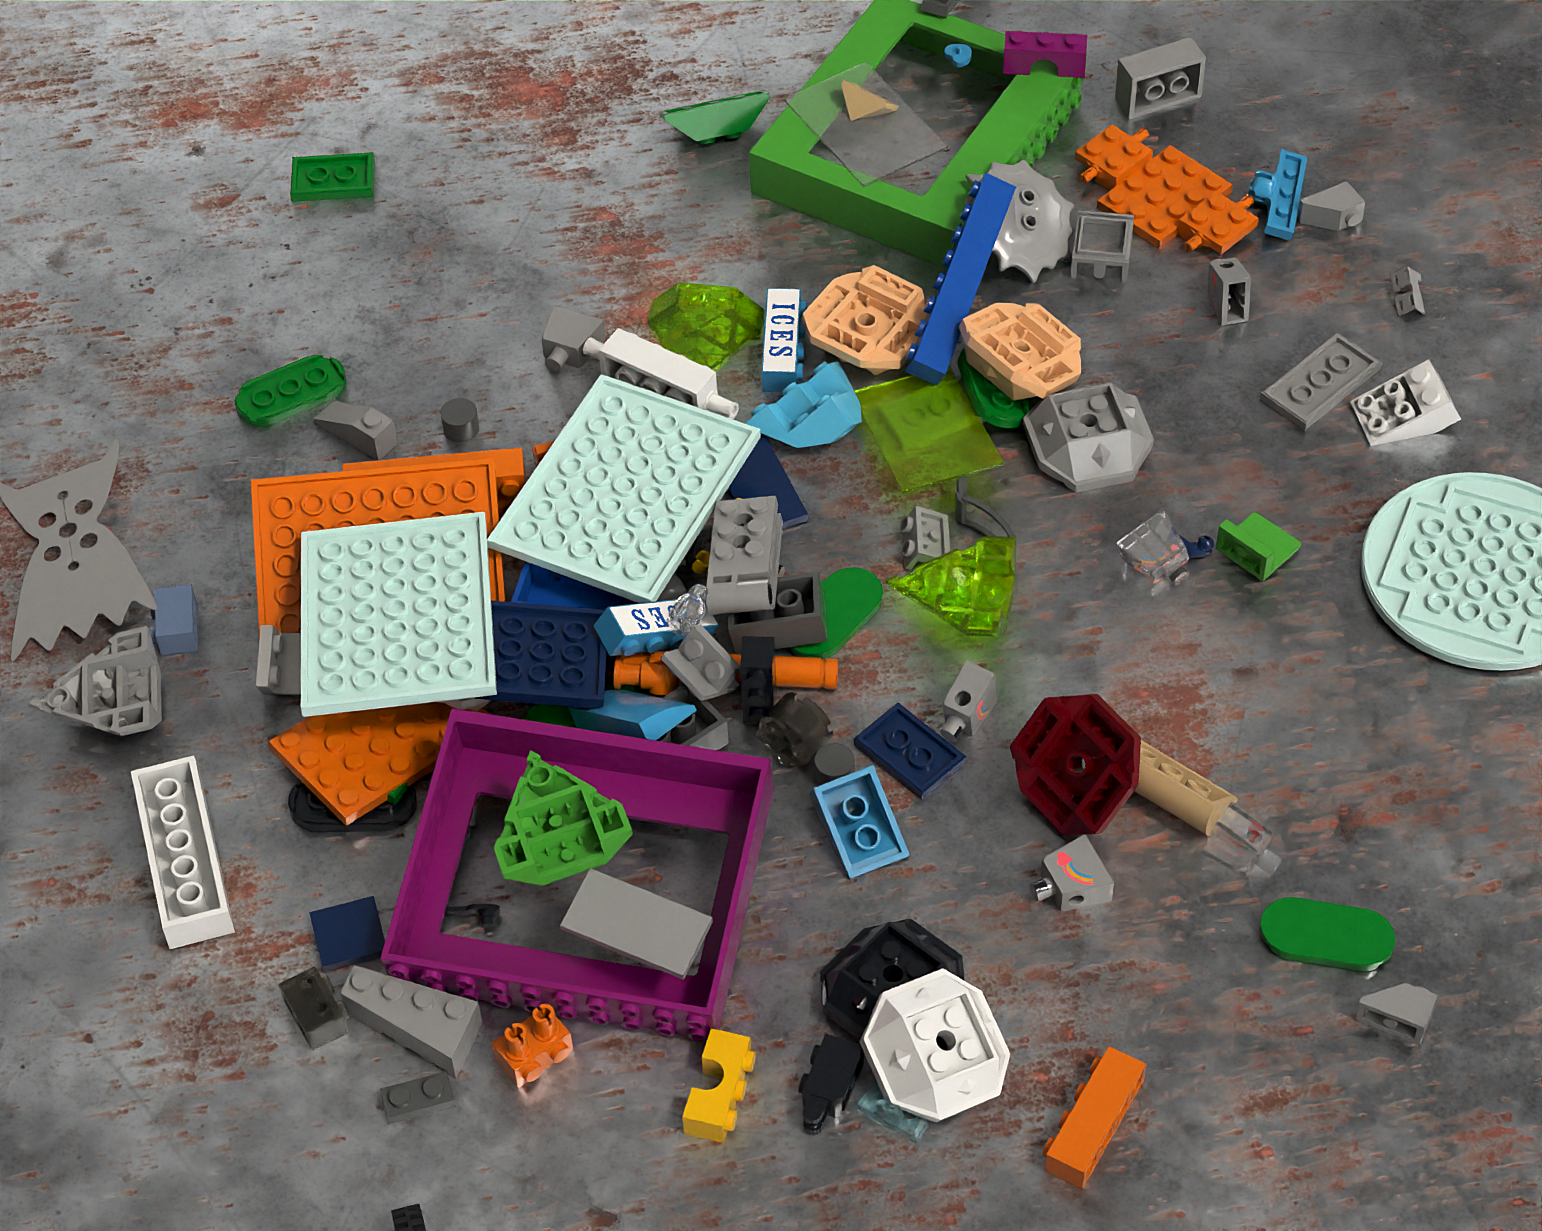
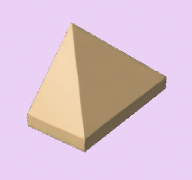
[841,80,899,121]

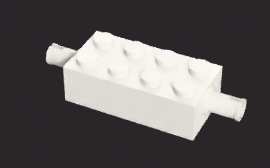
[583,328,739,419]

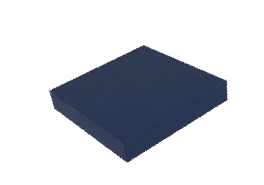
[309,896,385,972]

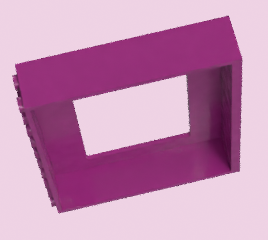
[380,709,774,1042]

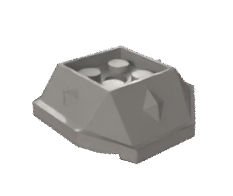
[1023,383,1154,493]

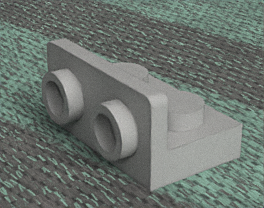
[900,506,951,570]

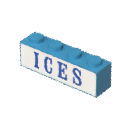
[761,288,807,392]
[593,596,720,656]

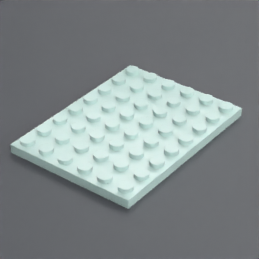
[487,374,761,603]
[301,512,497,717]

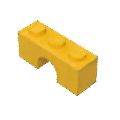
[682,1028,756,1143]

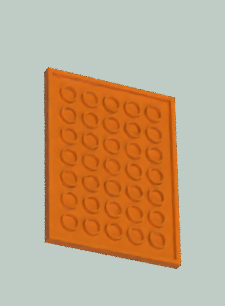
[251,458,506,639]

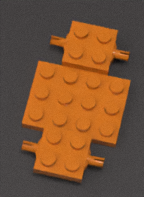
[1075,124,1259,255]

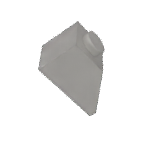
[1297,181,1365,231]
[1355,983,1438,1045]

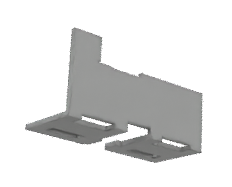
[1390,266,1425,316]

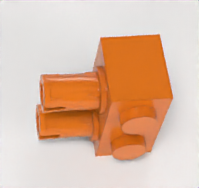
[491,1004,573,1088]

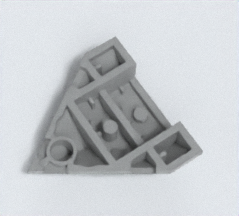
[28,626,162,736]

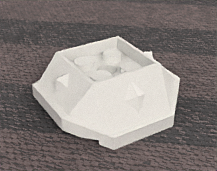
[860,968,1010,1123]

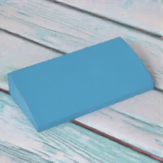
[568,690,697,741]

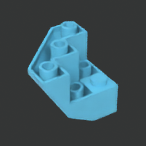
[745,361,861,448]

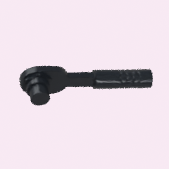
[444,904,500,928]

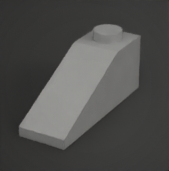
[313,401,398,461]

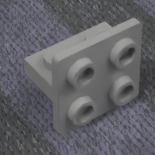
[661,624,740,701]

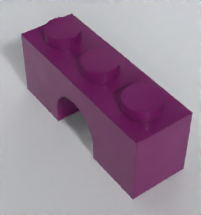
[1003,31,1088,78]

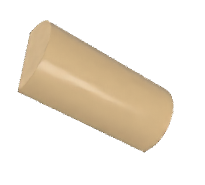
[1134,740,1238,836]

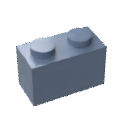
[150,584,198,655]

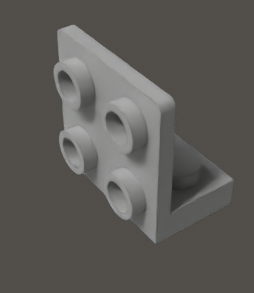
[255,625,301,695]

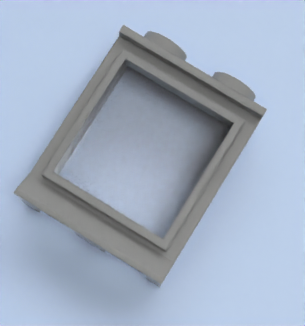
[1071,210,1134,283]

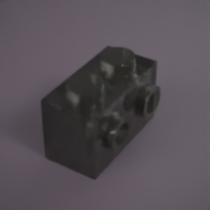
[278,966,350,1051]

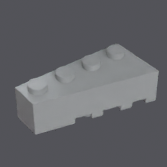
[340,965,483,1079]

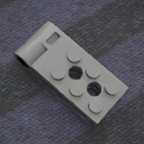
[706,496,783,615]

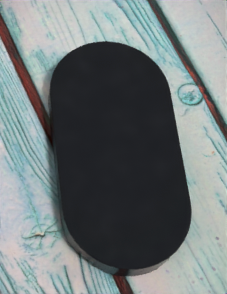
[288,782,417,832]

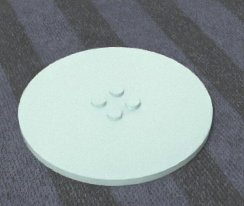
[1361,472,1542,671]

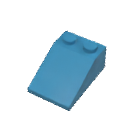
[809,765,910,880]

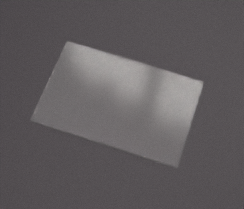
[784,62,948,187]

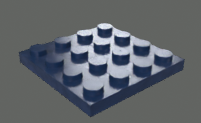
[474,600,606,709]

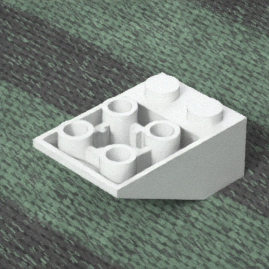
[1350,359,1461,446]

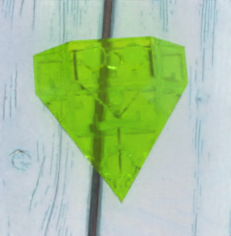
[648,282,765,371]
[886,536,1016,637]

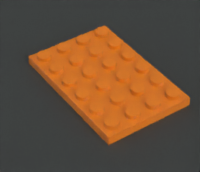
[268,702,491,826]

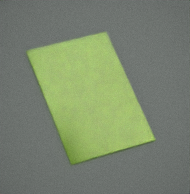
[854,365,1004,493]

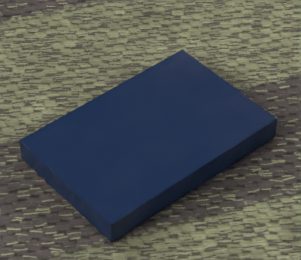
[854,702,967,800]

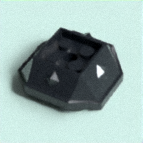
[820,918,965,1042]

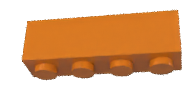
[1042,1046,1146,1189]

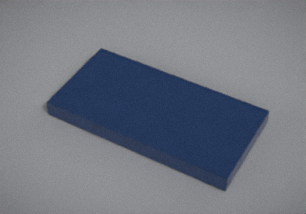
[727,433,808,529]

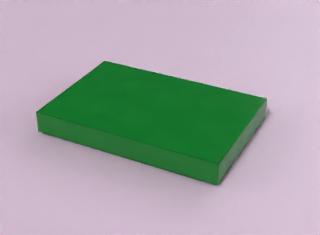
[290,152,375,202]

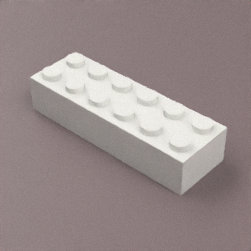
[131,755,235,949]

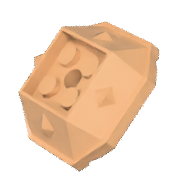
[803,265,927,375]
[958,303,1081,401]

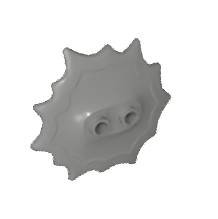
[964,160,1074,283]

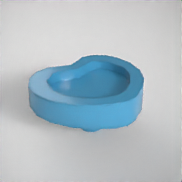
[944,44,972,67]

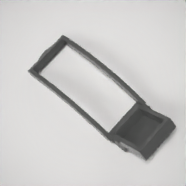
[955,476,1016,564]

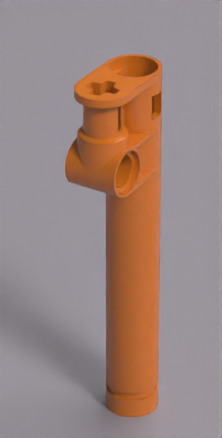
[614,650,838,695]

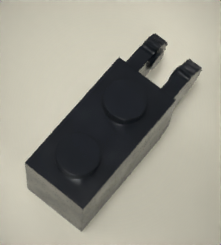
[798,1034,864,1135]

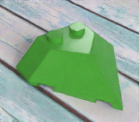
[494,750,633,886]

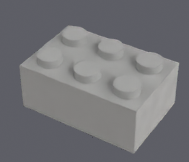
[1115,37,1206,119]

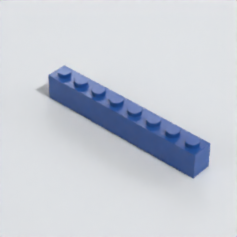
[905,173,1016,386]

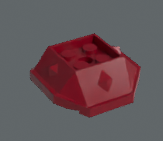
[1010,694,1141,835]

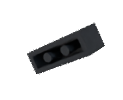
[740,636,777,725]

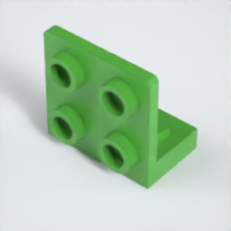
[1216,512,1301,581]

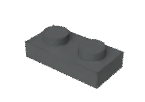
[380,1071,456,1125]

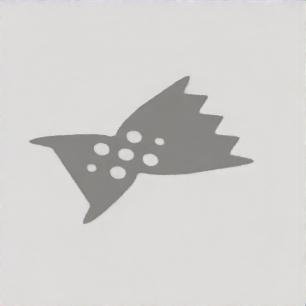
[0,438,157,661]

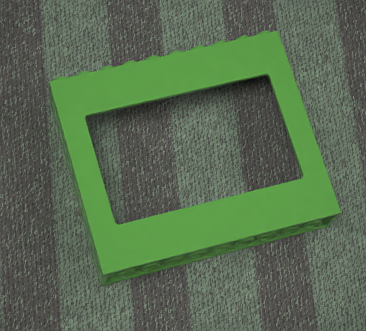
[749,0,1083,268]

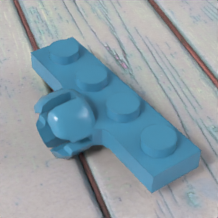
[1248,149,1308,241]

